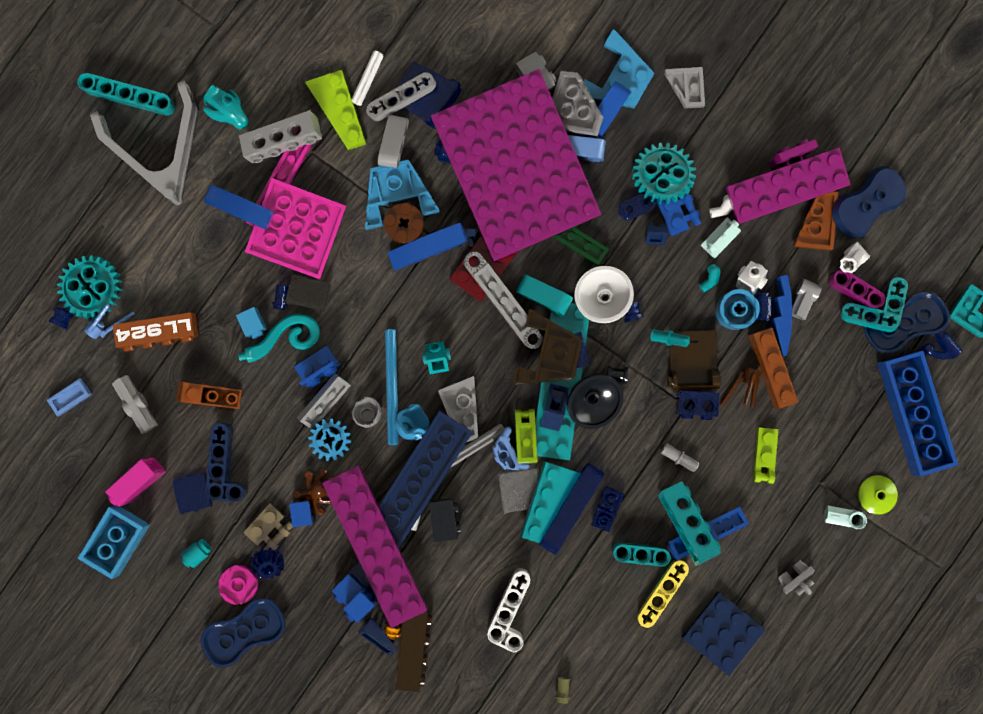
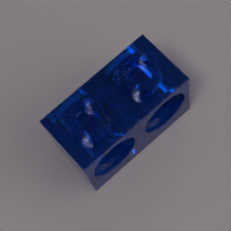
[676,391,720,420]

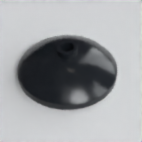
[567,374,623,429]

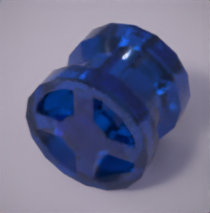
[624,302,644,323]
[49,307,74,329]

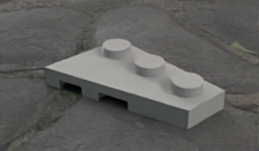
[438,376,478,442]

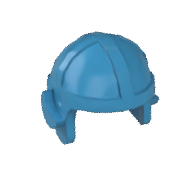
[394,404,430,440]

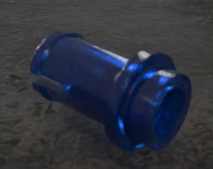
[272,285,289,310]

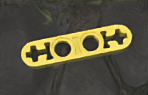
[637,559,689,628]

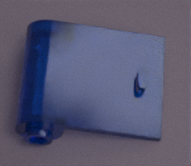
[390,61,462,129]

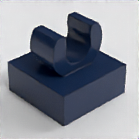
[645,222,668,246]
[459,229,476,248]

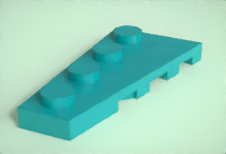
[520,461,581,543]

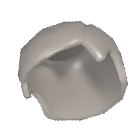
[352,396,382,428]

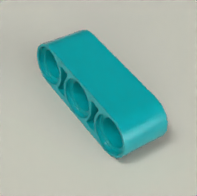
[515,274,573,316]
[611,542,671,566]

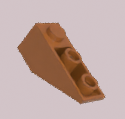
[176,381,242,409]

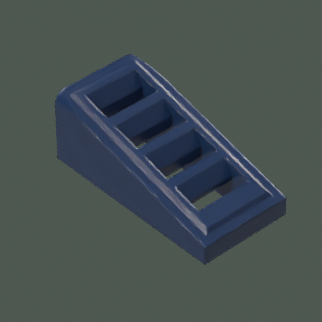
[358,617,397,655]

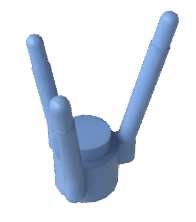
[84,304,135,339]

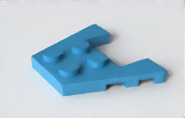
[584,29,654,109]
[365,160,440,230]

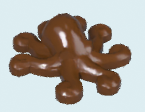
[292,467,336,516]

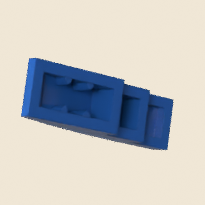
[203,184,274,230]
[387,223,468,271]
[769,275,792,356]
[666,506,749,561]

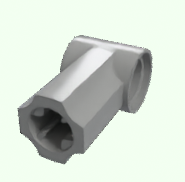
[792,278,822,320]

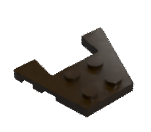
[512,309,583,385]

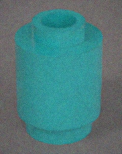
[181,539,212,568]

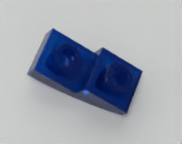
[591,486,624,532]

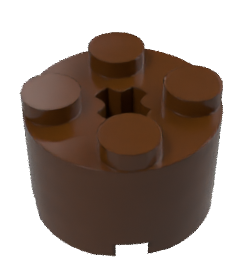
[384,203,425,245]

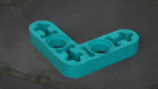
[840,277,908,332]

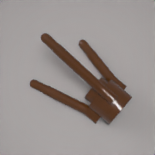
[720,367,761,408]

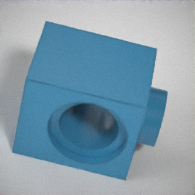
[236,307,267,339]

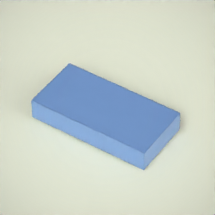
[47,378,92,416]

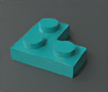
[950,284,983,338]

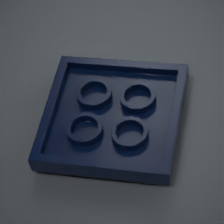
[682,591,765,676]

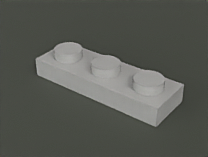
[297,373,351,429]

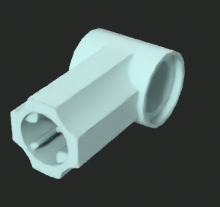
[824,505,867,529]

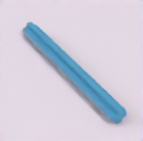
[385,329,399,445]

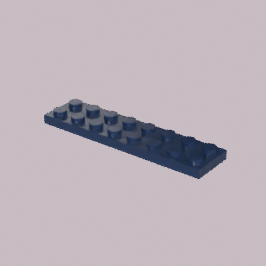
[379,411,473,548]

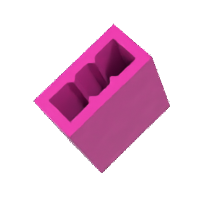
[106,457,166,507]

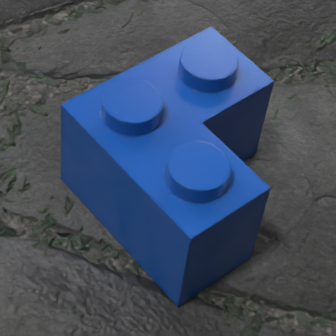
[332,571,378,623]

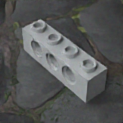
[239,110,322,163]

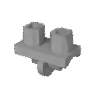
[778,560,815,596]

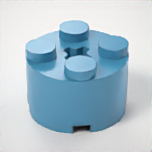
[715,289,760,330]

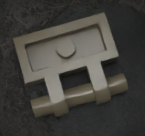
[243,503,293,555]

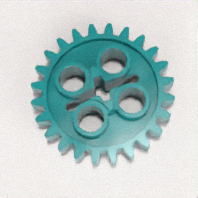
[632,143,696,205]
[57,255,123,319]

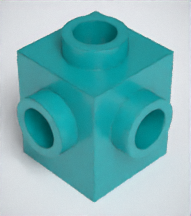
[422,341,451,374]

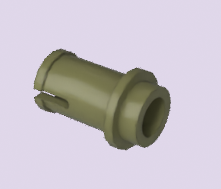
[555,677,570,704]

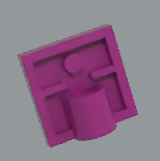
[769,139,818,169]

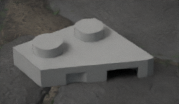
[664,67,705,108]

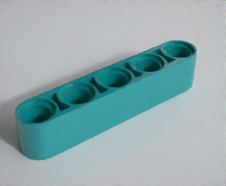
[78,73,176,115]

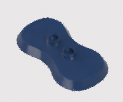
[832,166,906,239]
[863,291,950,353]
[200,598,286,667]

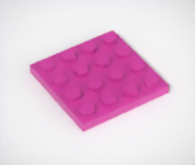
[245,178,346,279]

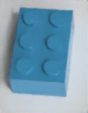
[78,505,150,579]

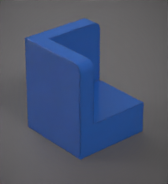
[289,501,315,527]

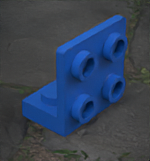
[294,346,340,388]

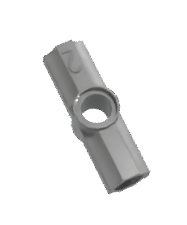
[112,375,158,434]

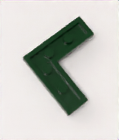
[552,194,609,266]

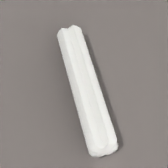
[351,51,383,106]

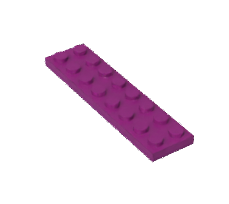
[322,466,428,628]

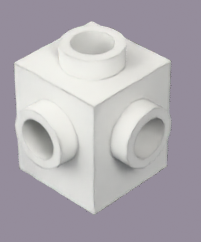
[736,261,768,295]

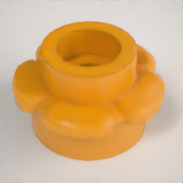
[383,623,402,640]

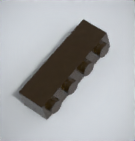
[395,609,432,692]

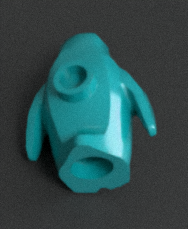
[203,85,249,131]

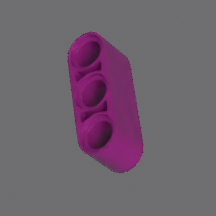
[828,270,885,308]

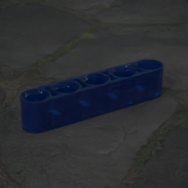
[538,463,605,555]

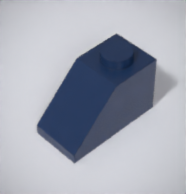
[540,383,569,431]

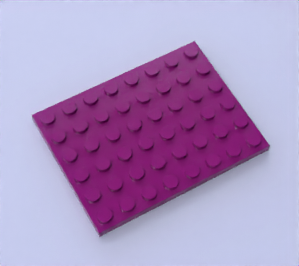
[431,69,602,262]

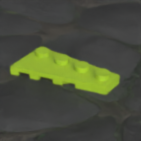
[305,70,366,150]

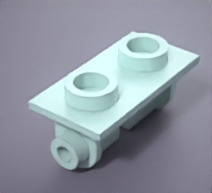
[700,218,741,259]

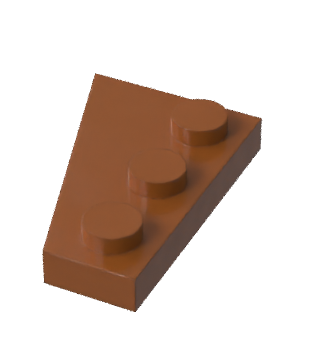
[793,191,839,251]

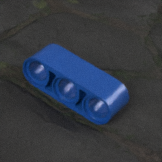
[593,81,632,139]

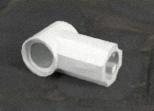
[840,242,870,273]

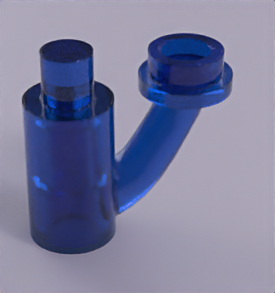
[920,332,963,360]

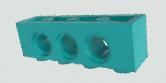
[658,481,721,566]

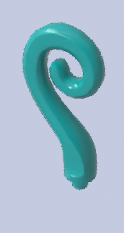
[238,314,320,363]

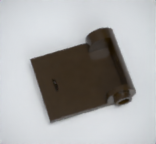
[667,330,721,391]

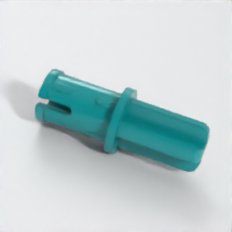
[650,329,690,347]

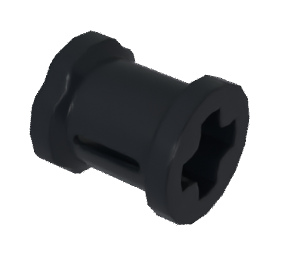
[607,366,628,385]

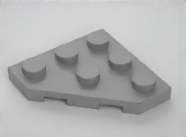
[552,71,603,136]

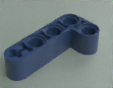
[206,423,248,502]

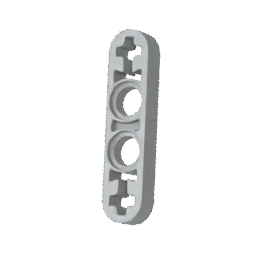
[366,73,436,121]

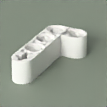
[487,568,530,652]

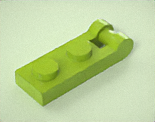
[515,409,537,463]
[753,427,779,484]

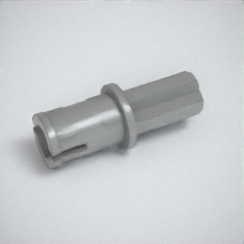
[660,443,699,472]

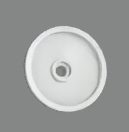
[575,266,634,323]

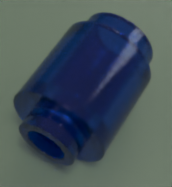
[755,293,774,321]

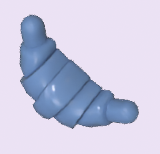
[492,427,530,470]

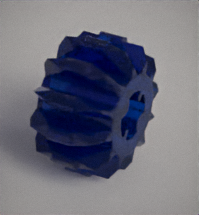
[250,547,284,581]

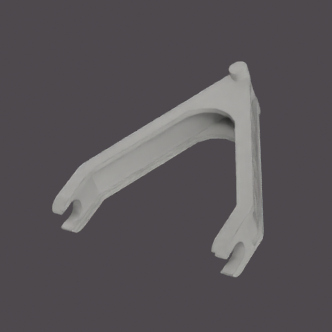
[90,80,198,205]

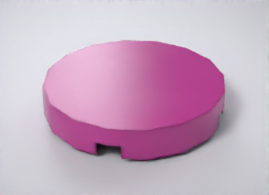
[218,565,259,605]

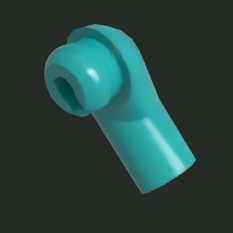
[699,264,721,293]

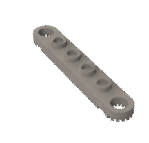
[464,252,543,349]

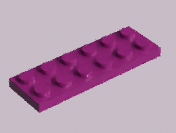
[726,147,850,224]

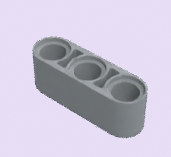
[378,115,409,169]

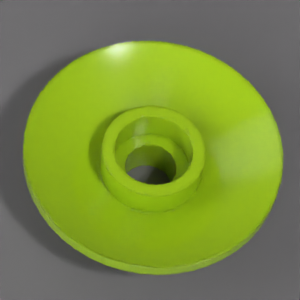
[858,475,898,514]

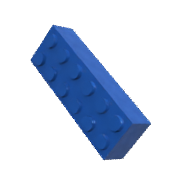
[877,351,958,476]

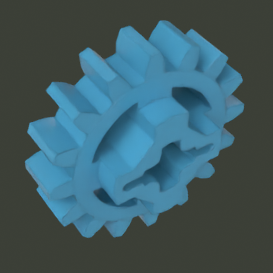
[308,418,352,461]

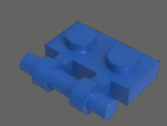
[656,193,702,237]

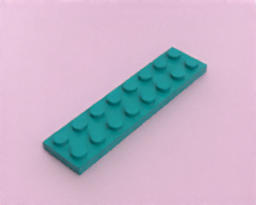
[535,303,589,461]

